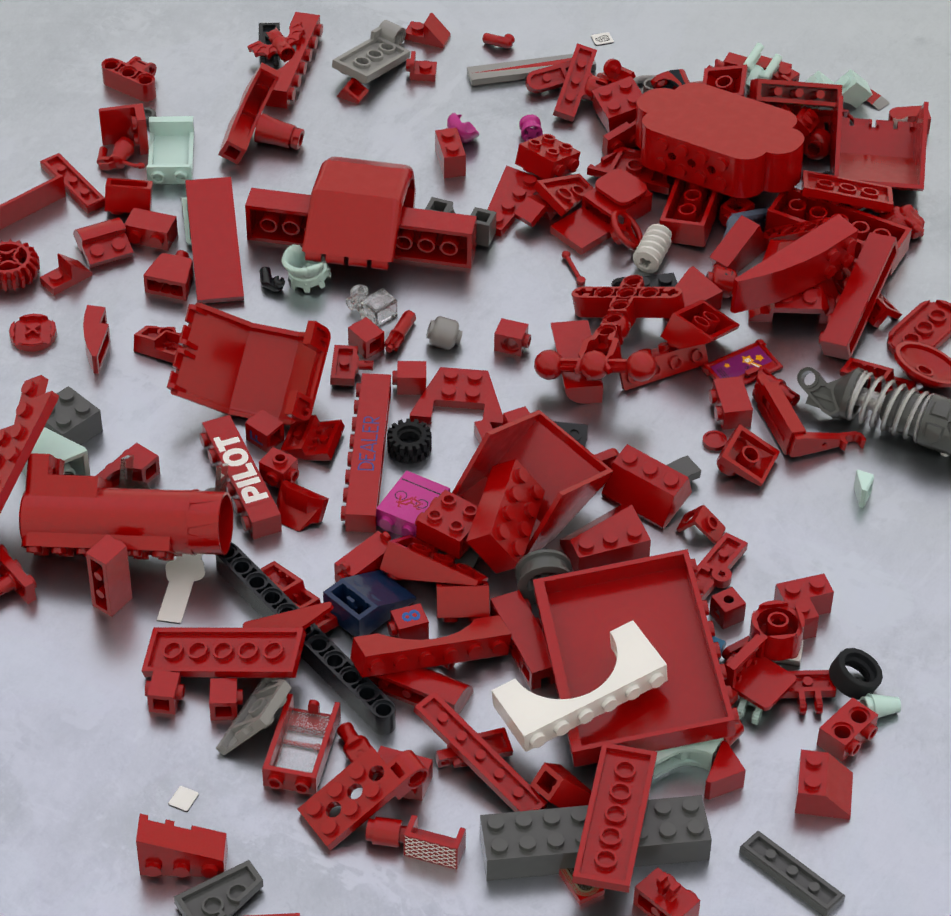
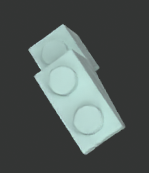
[801,69,873,109]
[652,738,724,780]

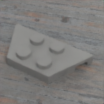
[216,678,292,755]

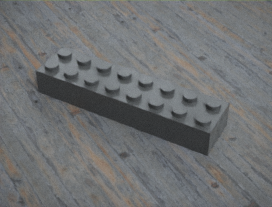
[480,795,712,881]

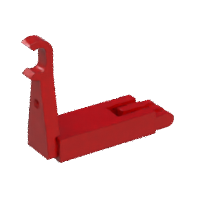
[752,374,866,457]

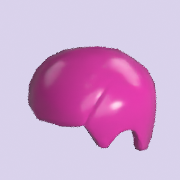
[447,113,479,143]

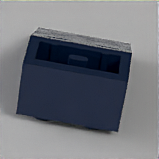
[323,570,416,637]

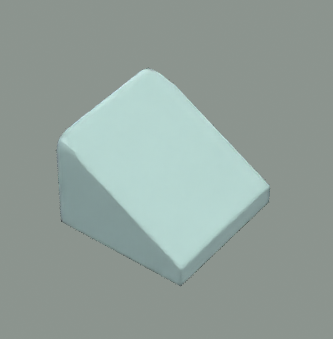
[854,470,874,508]

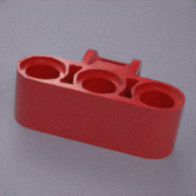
[101,56,157,102]

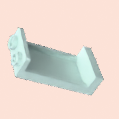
[146,116,195,185]

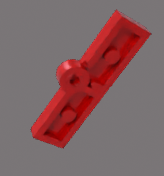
[695,532,748,600]

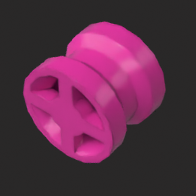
[519,114,543,141]

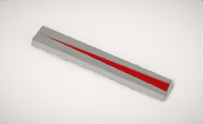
[467,54,596,86]

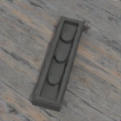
[739,831,845,916]

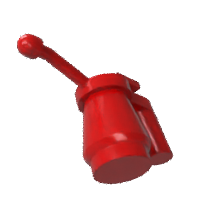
[97,137,145,170]

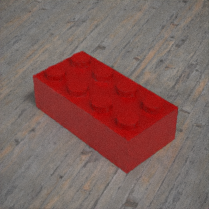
[466,459,545,574]

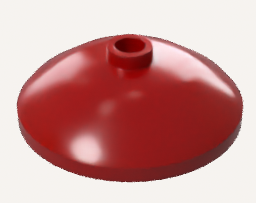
[894,341,951,389]

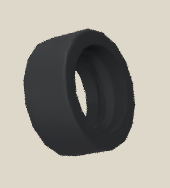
[829,648,883,700]

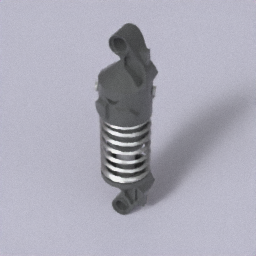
[797,367,951,457]

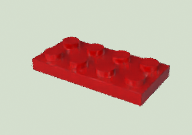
[801,170,894,213]

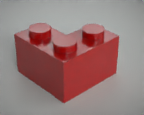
[774,574,834,640]

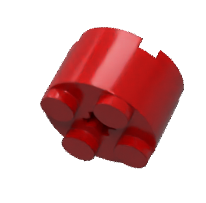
[749,600,805,661]

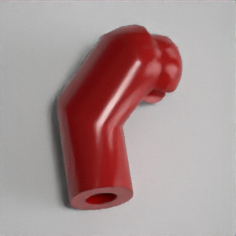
[482,33,515,49]

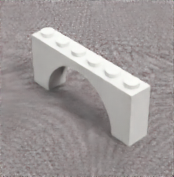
[491,620,668,752]

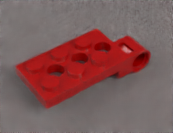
[298,746,429,851]

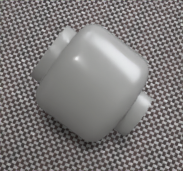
[426,316,463,350]

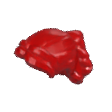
[877,204,925,239]

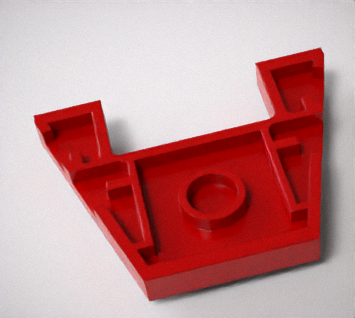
[410,367,503,429]

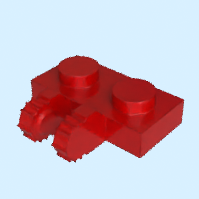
[782,670,836,715]

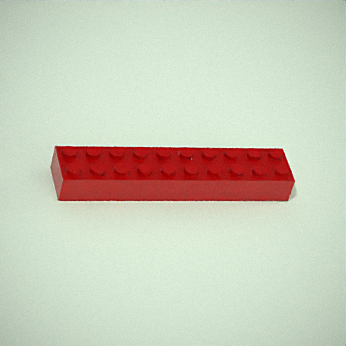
[245,188,477,269]

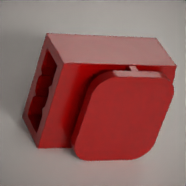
[582,169,653,226]

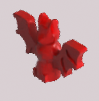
[247,21,306,62]

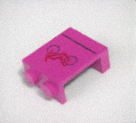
[376,470,450,537]

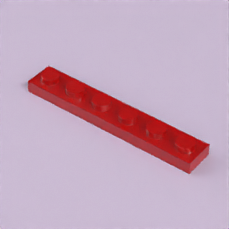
[414,691,548,812]

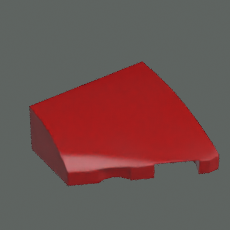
[134,326,182,363]

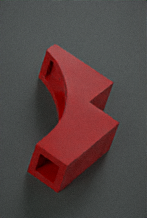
[218,63,281,165]

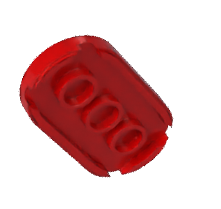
[887,300,951,355]

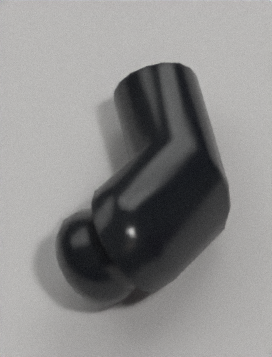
[259,267,285,292]

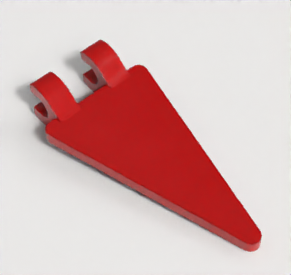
[243,602,334,630]

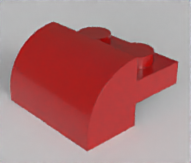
[73,217,134,269]

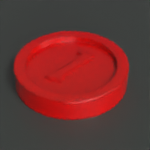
[702,430,727,451]

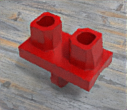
[597,58,636,84]

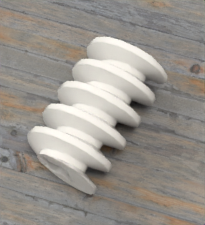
[633,224,672,273]

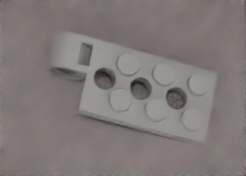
[332,20,411,84]

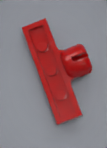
[553,43,608,122]

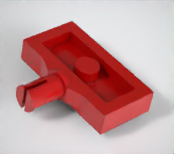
[330,345,373,386]

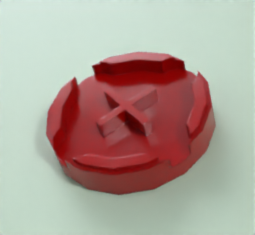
[9,313,57,352]

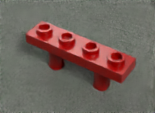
[0,544,37,604]

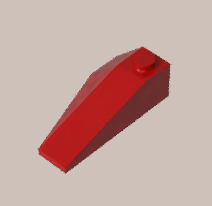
[380,534,489,586]

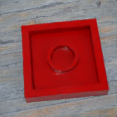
[550,206,613,255]

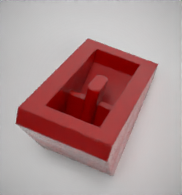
[704,741,746,800]

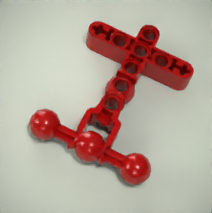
[534,275,685,382]

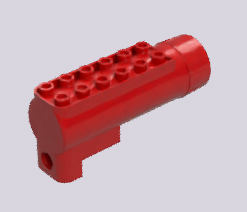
[19,453,233,561]

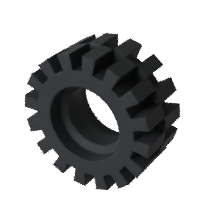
[387,418,432,464]

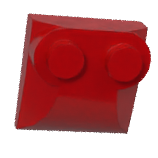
[717,424,780,487]

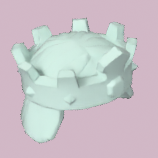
[281,244,331,293]

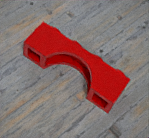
[96,442,160,488]

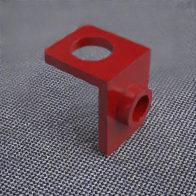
[676,504,726,544]

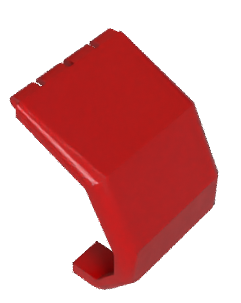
[302,156,416,270]
[167,303,331,426]

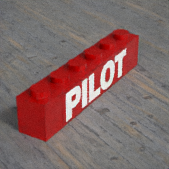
[199,415,282,540]

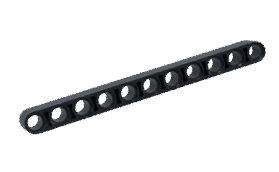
[215,542,396,735]

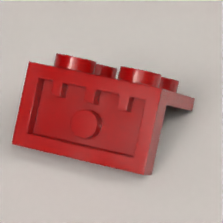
[99,103,149,155]

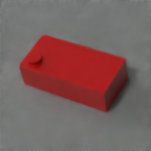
[659,178,724,247]

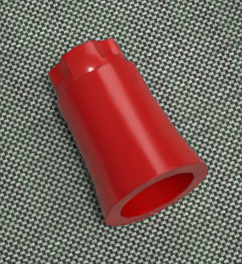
[254,113,305,150]

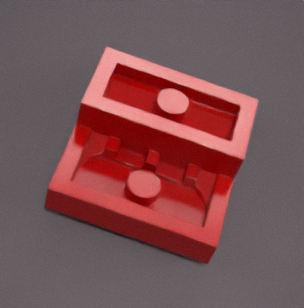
[281,415,345,461]

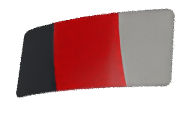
[866,89,889,110]

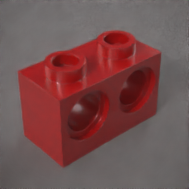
[817,697,878,762]

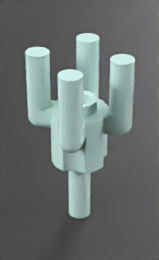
[743,43,783,97]

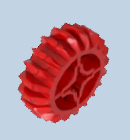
[0,239,40,292]

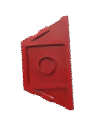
[587,146,670,195]

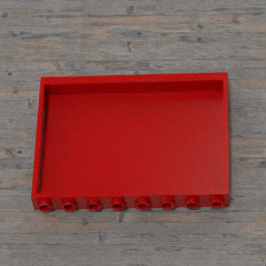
[533,549,740,767]

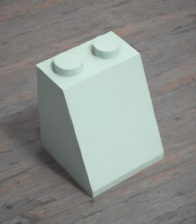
[22,427,90,476]

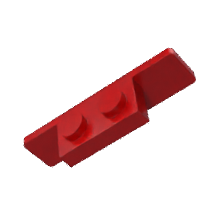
[619,342,709,390]

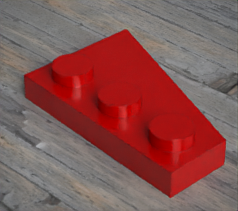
[533,173,593,217]

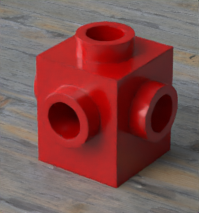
[259,447,299,489]

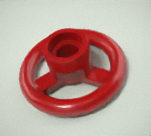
[610,210,643,250]

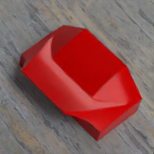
[276,480,329,532]

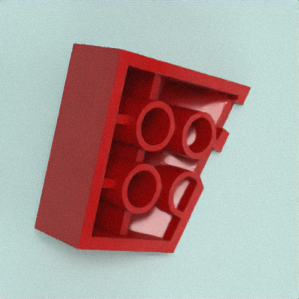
[560,504,651,571]

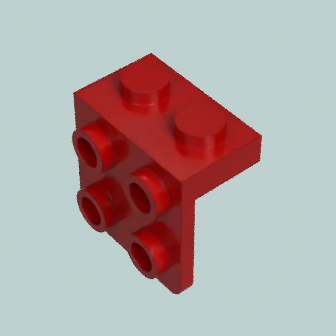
[724,634,797,711]

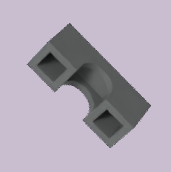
[425,197,496,247]

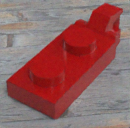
[435,727,513,768]

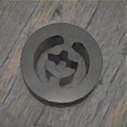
[515,549,572,604]

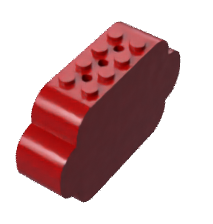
[635,83,804,198]

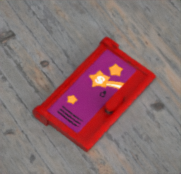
[701,339,783,385]

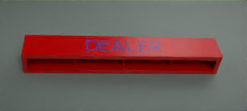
[341,373,391,533]

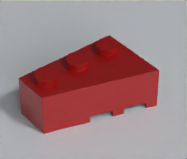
[136,813,228,879]

